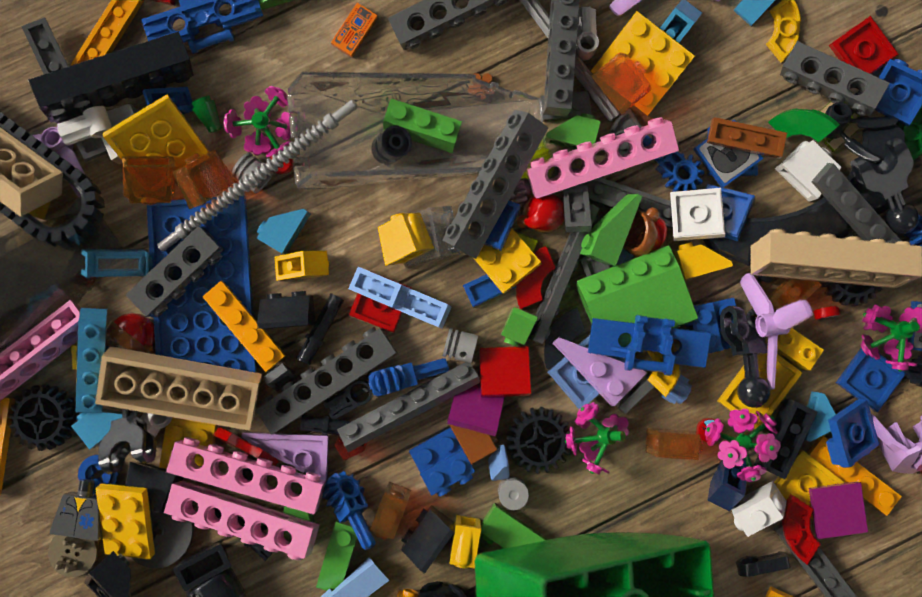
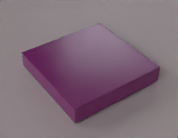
[447,384,504,436]
[809,481,868,539]

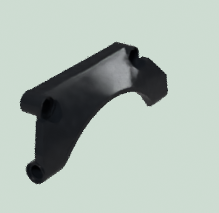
[703,116,905,283]

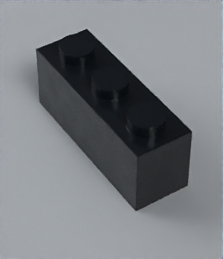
[754,399,817,480]

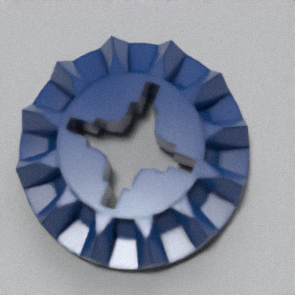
[78,454,119,494]

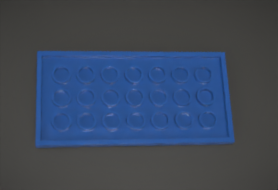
[146,195,257,373]

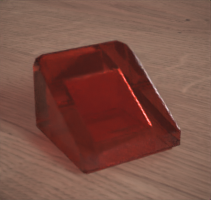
[335,436,368,460]

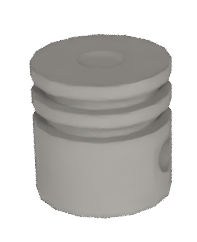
[231,152,273,193]
[443,328,478,363]
[498,476,529,510]

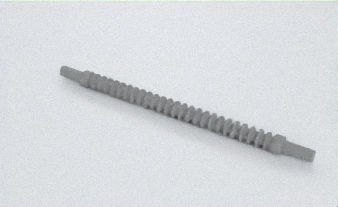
[157,99,358,252]

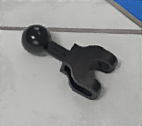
[850,137,920,234]
[720,306,770,408]
[98,409,157,474]

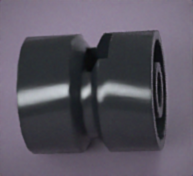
[371,126,412,165]

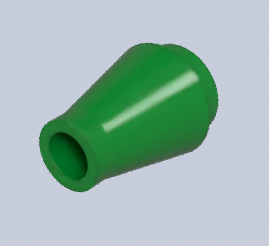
[192,95,222,134]

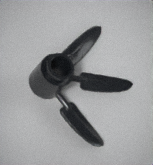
[825,90,899,162]

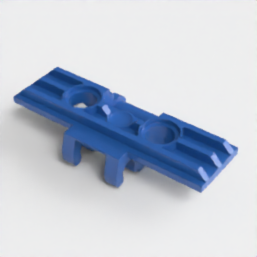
[141,0,263,54]
[588,315,711,376]

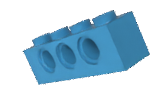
[76,308,107,413]

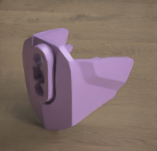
[871,414,922,474]

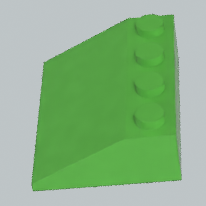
[577,245,698,346]

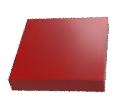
[829,16,899,74]
[349,271,412,333]
[480,346,531,397]

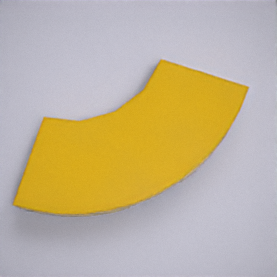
[766,0,801,63]
[646,344,680,397]

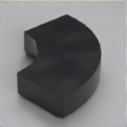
[544,308,585,369]

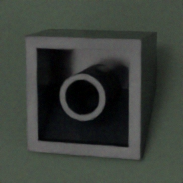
[257,291,315,329]
[401,505,455,574]
[84,551,131,597]

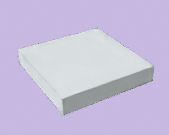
[670,188,725,241]

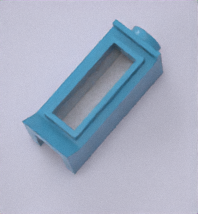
[81,249,152,278]

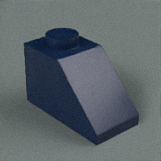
[707,459,747,511]

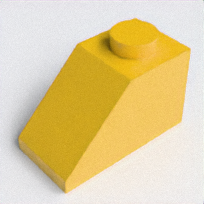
[673,242,733,280]
[274,251,329,281]

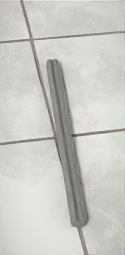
[520,0,620,121]

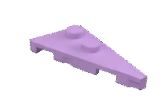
[553,338,646,407]
[242,432,329,481]

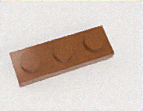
[707,117,787,159]

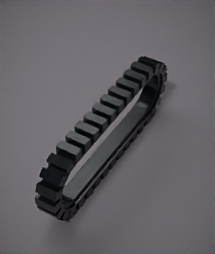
[0,112,105,248]

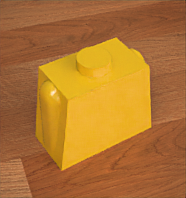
[378,213,434,266]
[450,515,481,568]

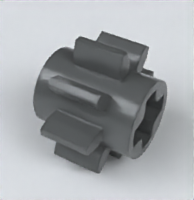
[509,178,531,204]

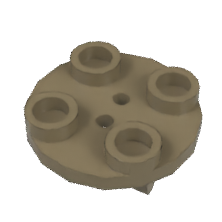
[48,535,99,577]

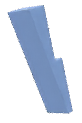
[348,267,452,329]
[321,557,389,597]

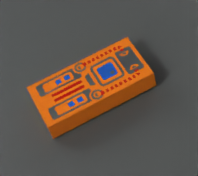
[331,3,378,57]

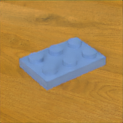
[548,335,625,409]

